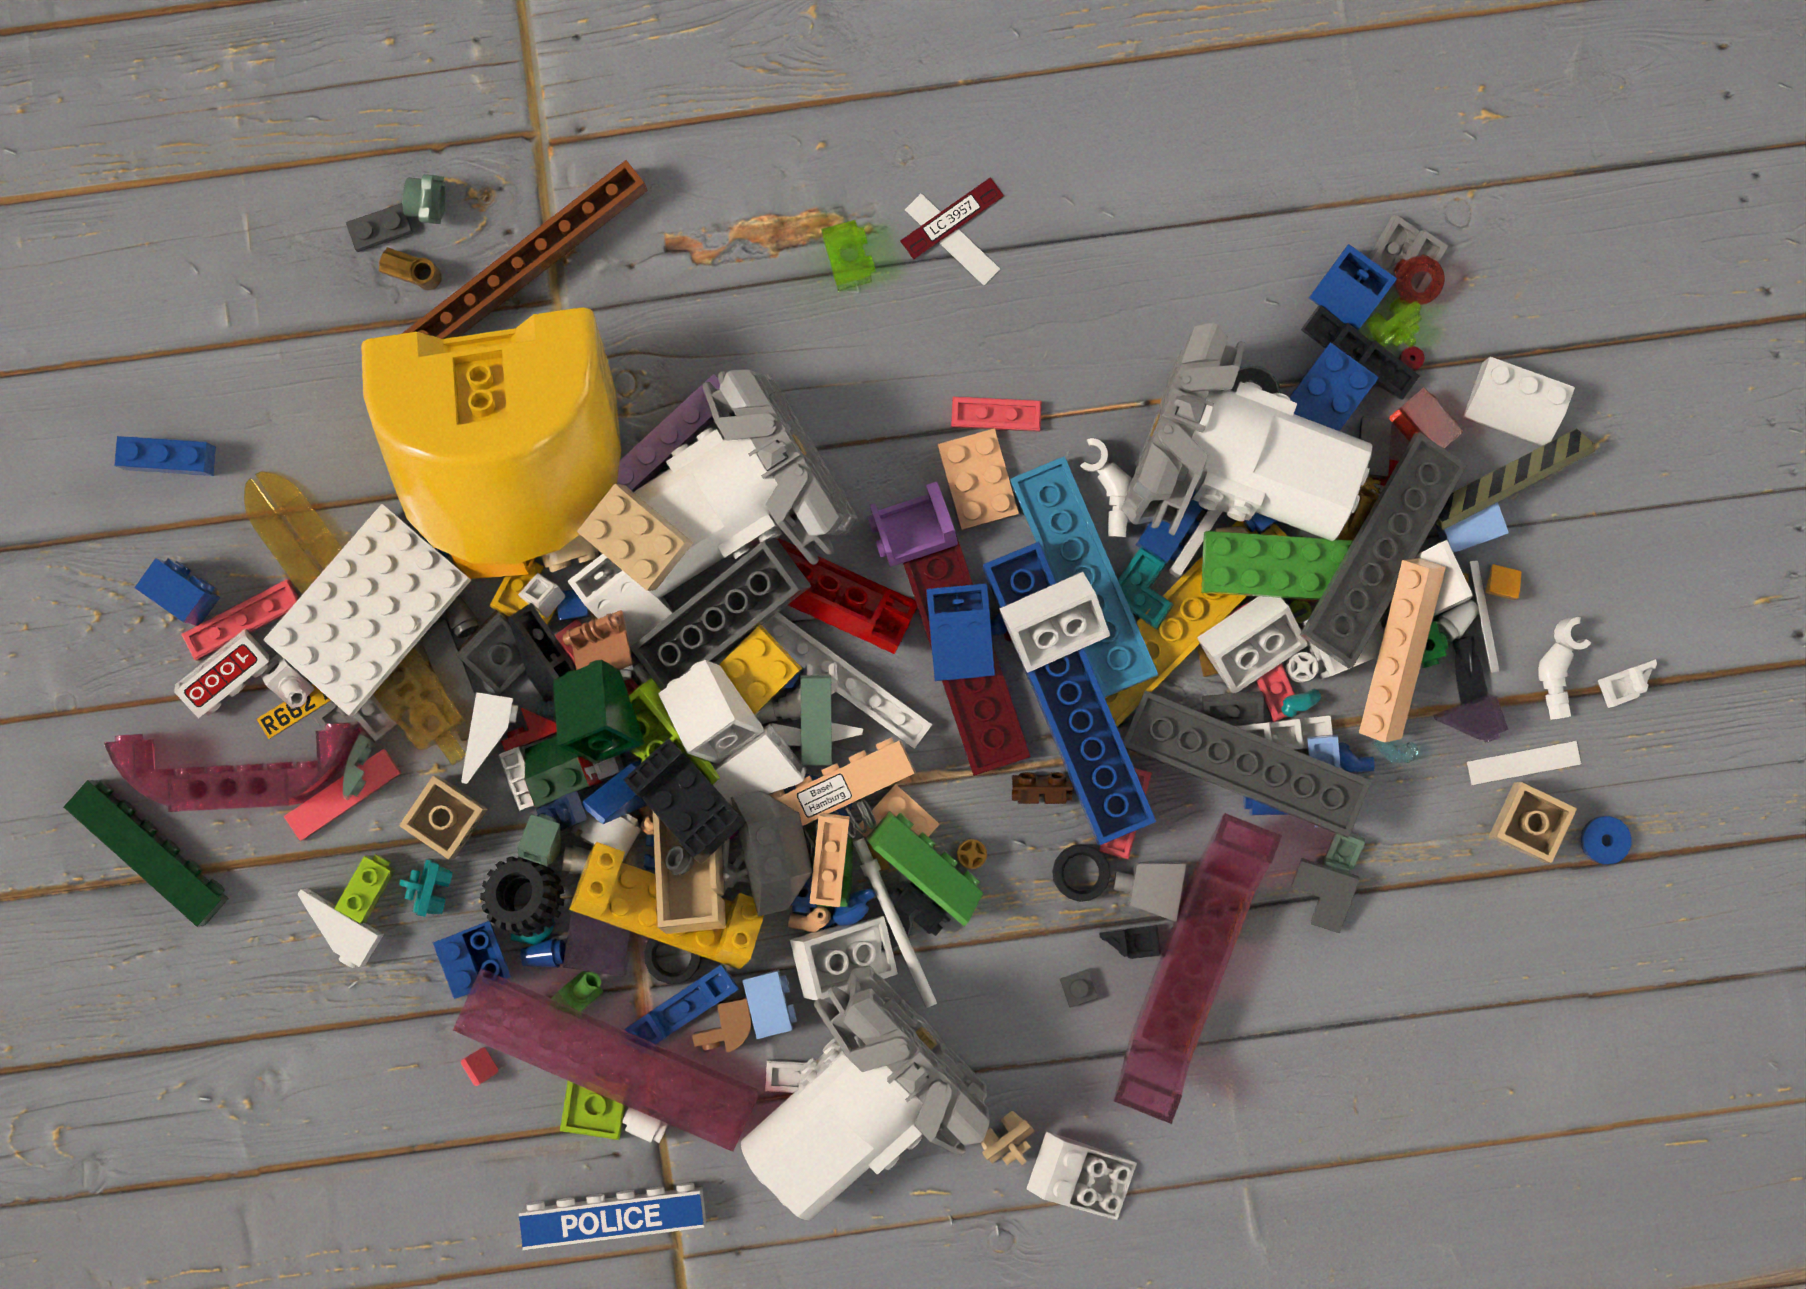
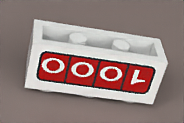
[174,629,269,719]

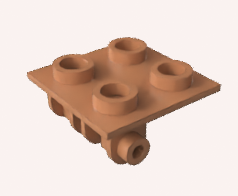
[563,610,633,670]

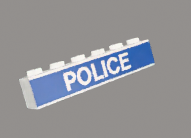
[519,1183,706,1250]

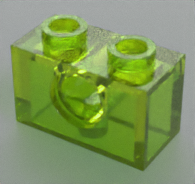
[821,220,876,291]

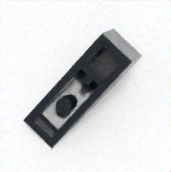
[508,603,576,702]

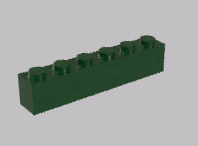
[63,780,229,927]

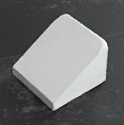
[518,573,565,618]

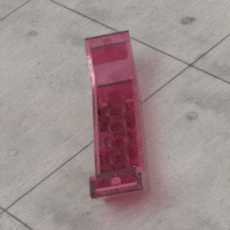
[1113,813,1282,1124]

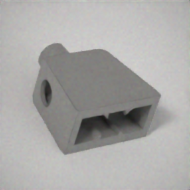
[1113,863,1186,921]

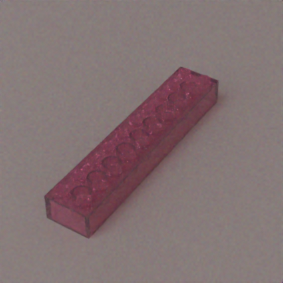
[453,968,758,1152]

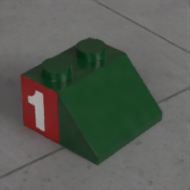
[524,736,601,808]

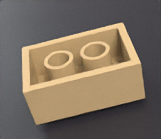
[577,484,693,591]

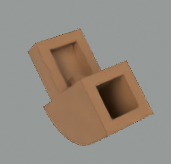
[692,997,753,1052]

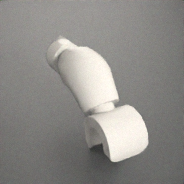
[1080,438,1132,537]
[1538,617,1591,720]
[755,662,838,724]

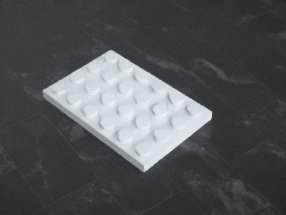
[264,504,471,717]

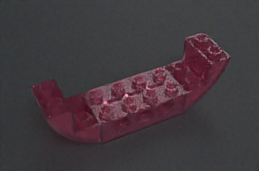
[104,723,360,812]

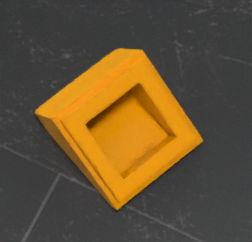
[1485,564,1522,600]

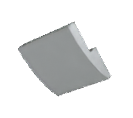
[1368,215,1448,297]
[313,693,399,759]

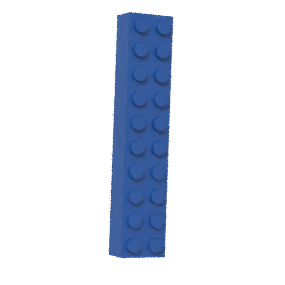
[982,541,1156,845]

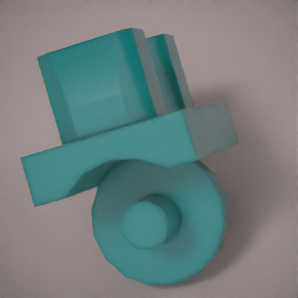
[399,859,453,917]

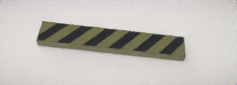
[1435,428,1595,530]

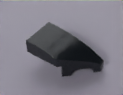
[1099,925,1161,959]

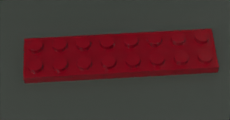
[903,532,1030,776]

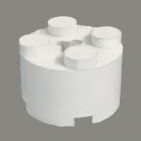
[571,809,641,861]

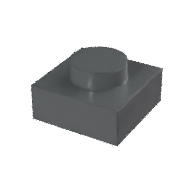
[1059,969,1098,1008]

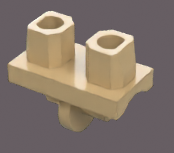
[981,1111,1035,1166]

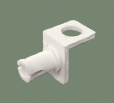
[260,653,314,708]

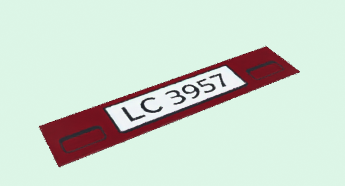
[900,177,1004,260]

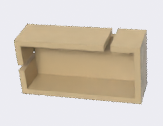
[653,812,726,934]

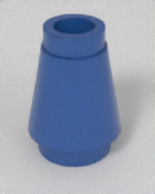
[520,938,567,968]

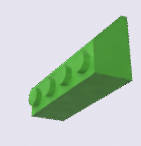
[866,811,983,927]

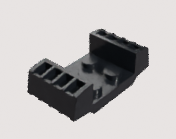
[623,738,746,864]

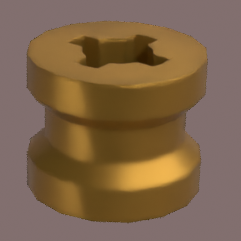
[957,839,987,869]

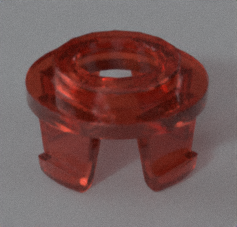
[1393,254,1445,305]

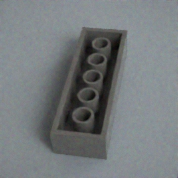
[630,537,811,691]

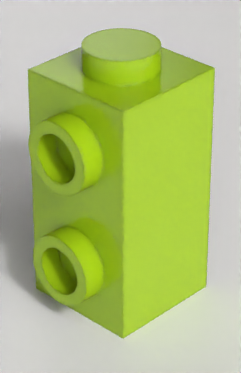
[334,853,396,924]

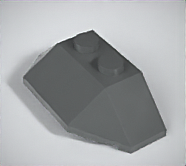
[731,791,813,916]

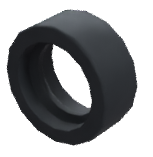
[1052,844,1111,902]
[644,938,702,984]

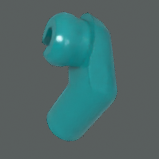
[1281,689,1321,717]

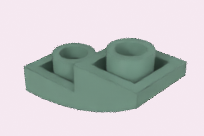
[343,734,372,801]

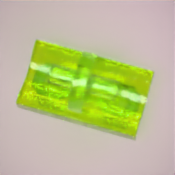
[1367,296,1422,347]

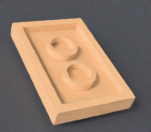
[937,428,1019,531]

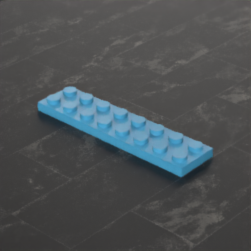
[1010,456,1158,698]

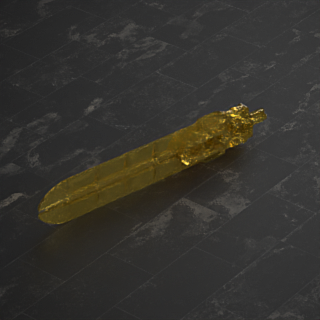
[244,471,466,766]

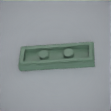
[801,675,832,765]

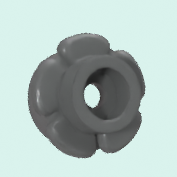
[665,846,694,875]

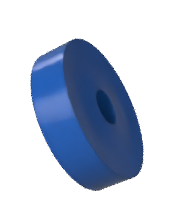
[1581,816,1632,864]

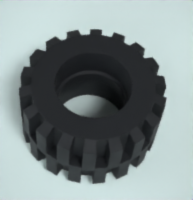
[480,856,565,937]

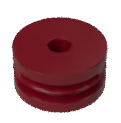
[1399,346,1425,371]

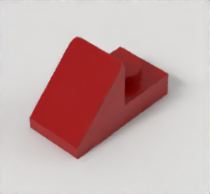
[501,707,557,752]

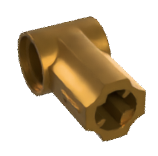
[378,247,442,290]
[1336,488,1379,541]

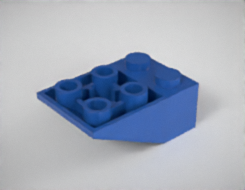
[926,583,995,681]

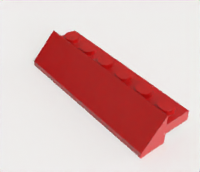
[755,538,917,654]

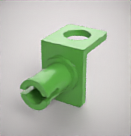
[546,970,603,1026]

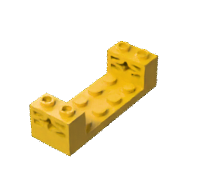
[569,842,764,970]

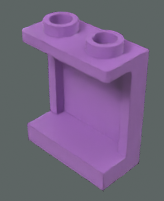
[867,481,958,567]

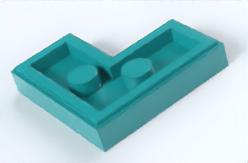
[1118,548,1174,630]

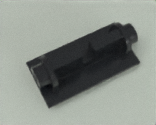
[890,880,951,936]

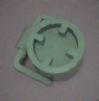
[402,174,446,224]

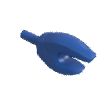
[821,889,875,930]

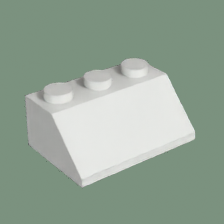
[1463,357,1575,446]
[1000,572,1110,673]
[1197,596,1308,693]

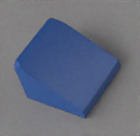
[557,589,591,622]

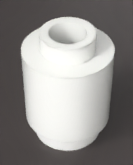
[622,1103,669,1143]

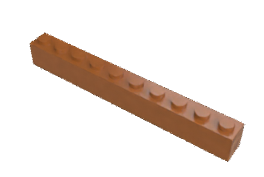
[401,160,648,339]

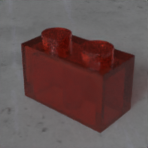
[1388,387,1463,449]

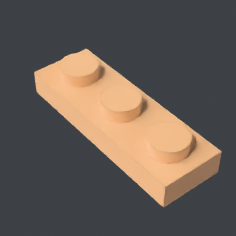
[810,813,850,907]

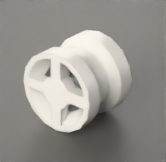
[1285,652,1319,683]

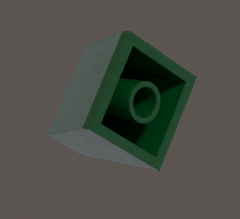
[553,660,644,764]

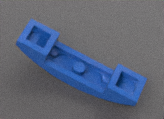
[624,963,739,1054]

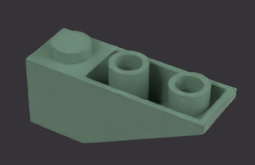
[517,814,561,866]

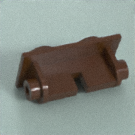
[1012,772,1073,804]

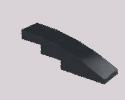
[1301,305,1420,400]

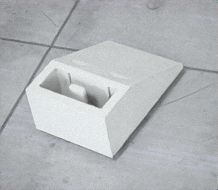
[568,554,674,651]
[1027,1132,1137,1220]

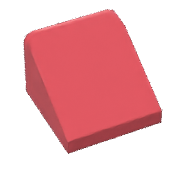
[460,1047,499,1086]

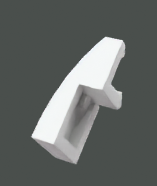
[1598,659,1657,708]

